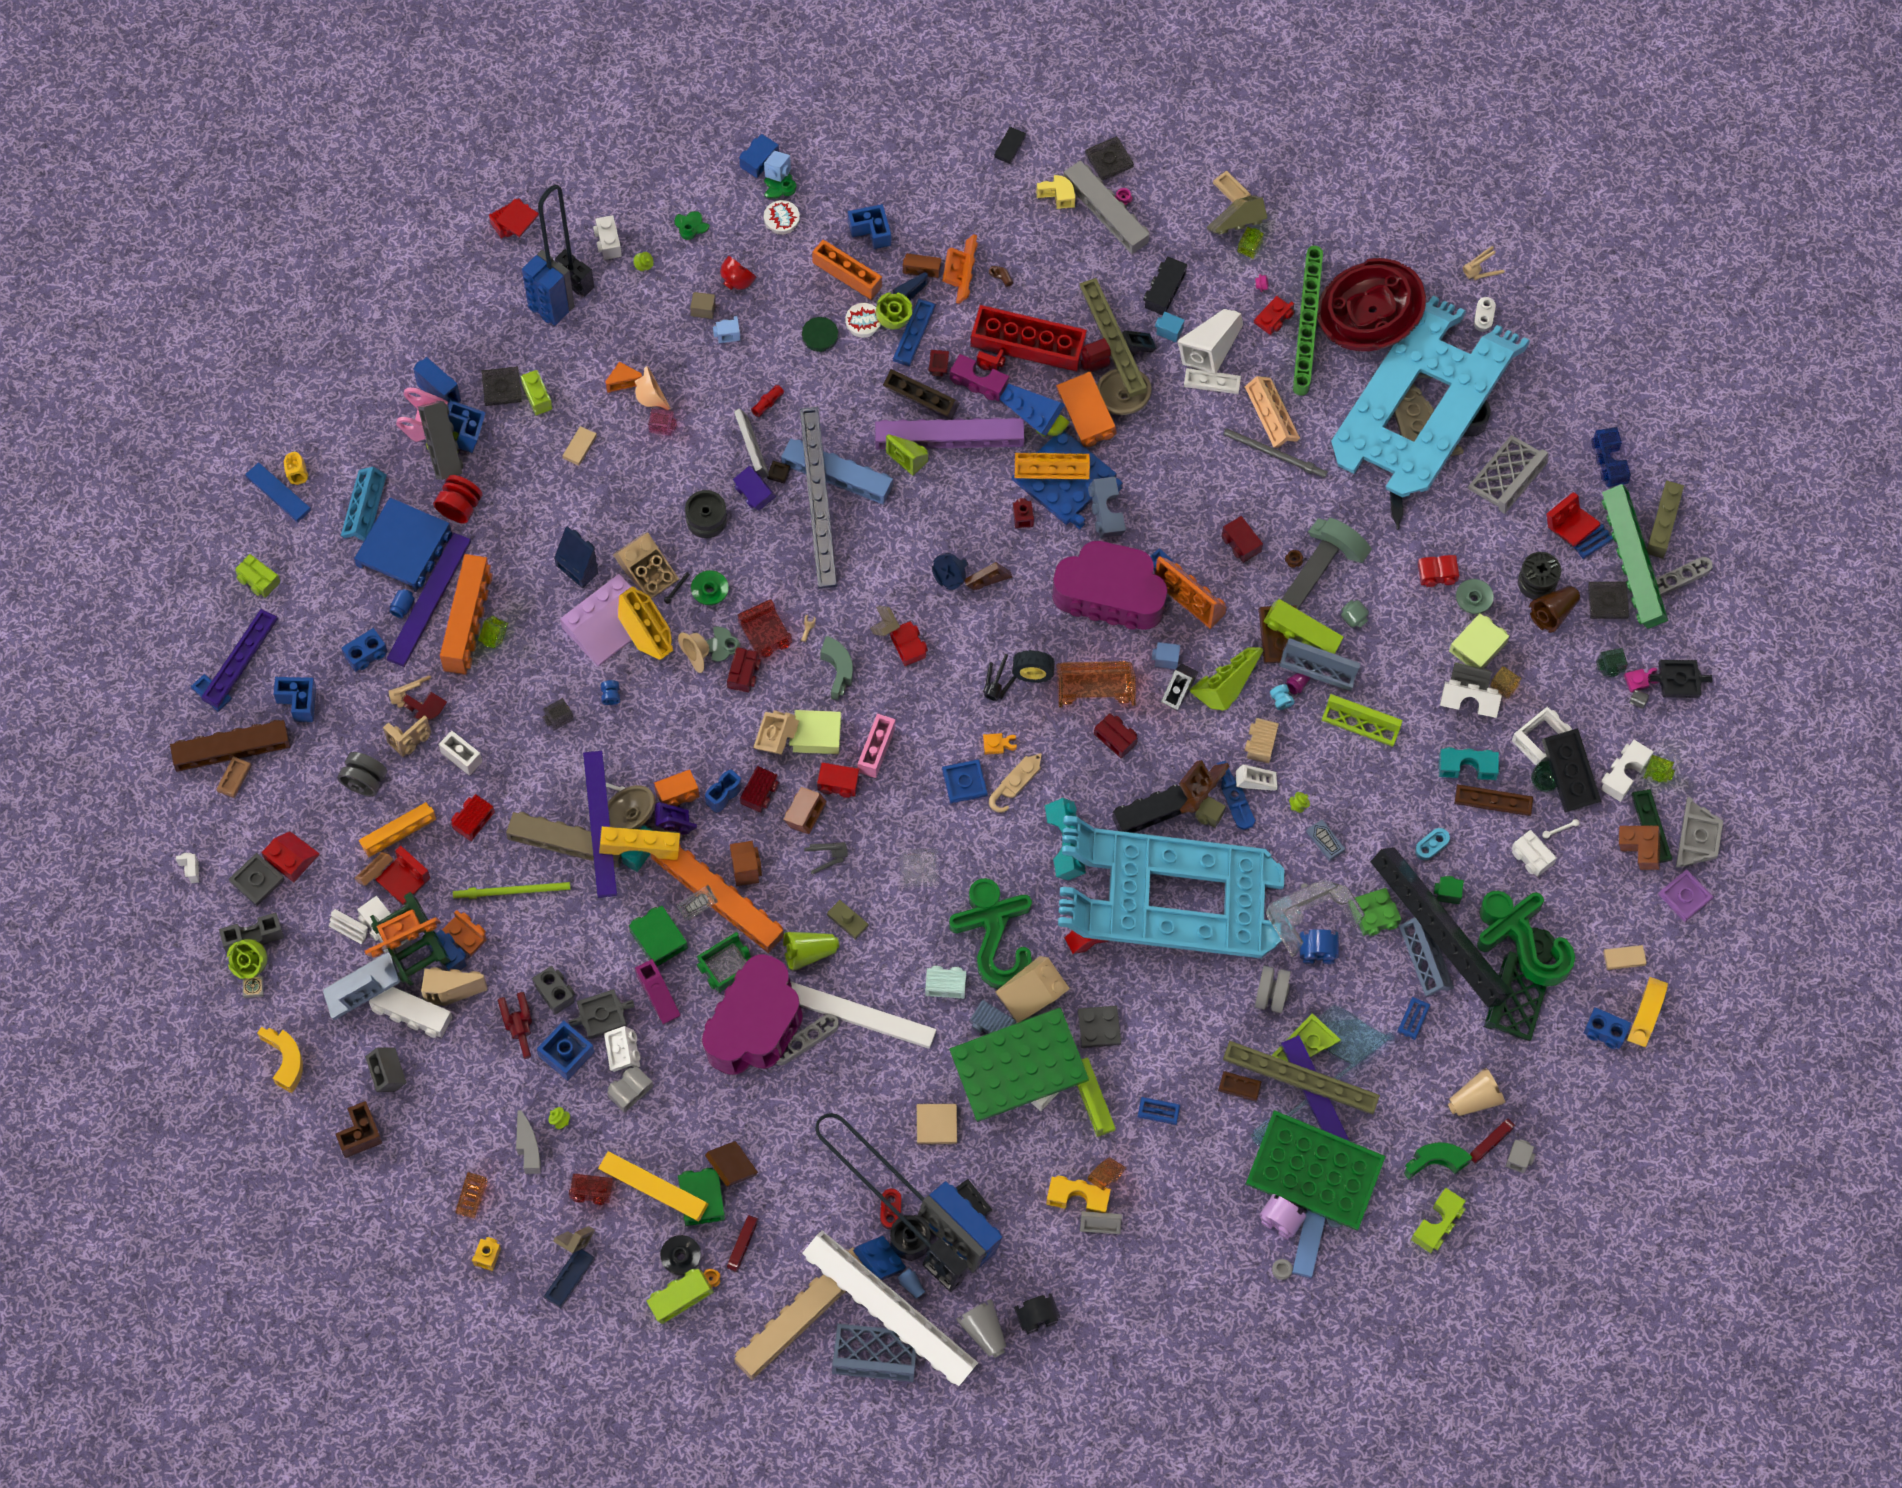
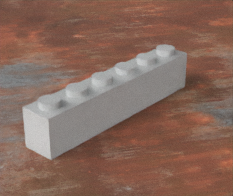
[1063,160,1149,254]

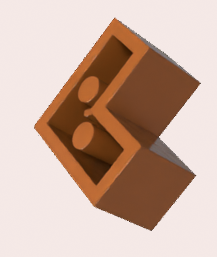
[1619,826,1661,870]
[730,841,762,886]

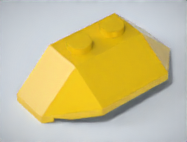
[618,586,673,660]

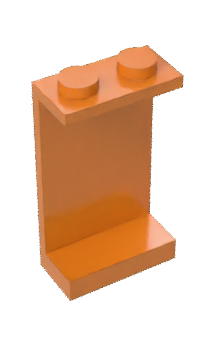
[1056,372,1117,447]

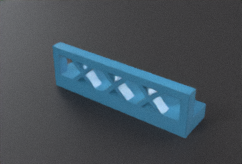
[341,466,387,541]

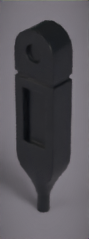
[1390,492,1403,530]

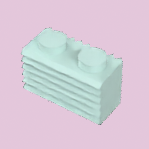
[925,966,966,999]

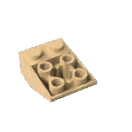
[613,532,679,598]
[421,967,487,1006]

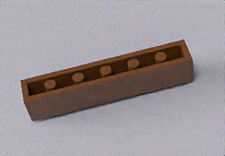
[170,720,291,772]

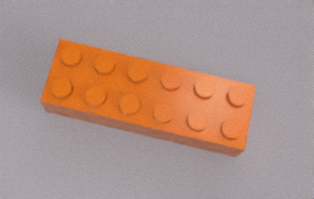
[440,554,493,675]

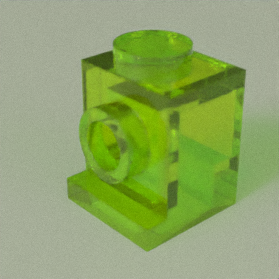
[1643,754,1675,782]

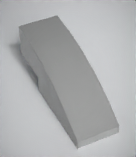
[516,1110,541,1174]

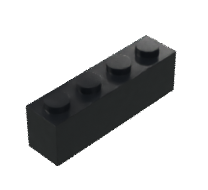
[1112,784,1188,833]

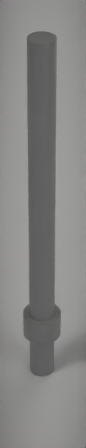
[1223,428,1328,478]

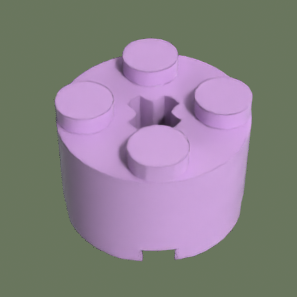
[1259,1194,1307,1240]

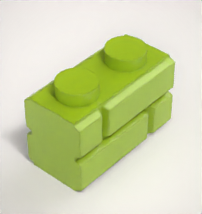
[520,370,552,416]
[235,554,280,598]

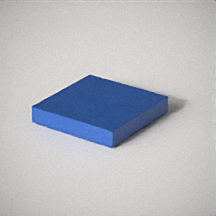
[942,759,988,804]

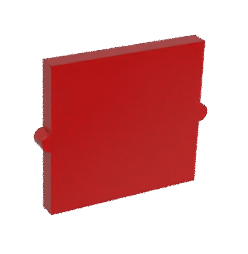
[496,199,539,237]

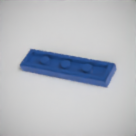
[893,299,936,367]
[245,462,311,523]

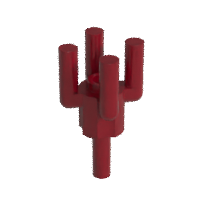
[498,992,532,1059]

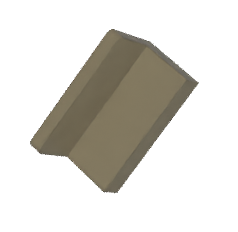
[870,605,900,636]
[553,1226,595,1254]

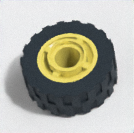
[1012,650,1055,683]

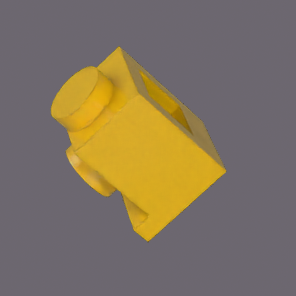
[472,1237,501,1271]

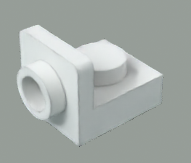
[176,853,199,883]

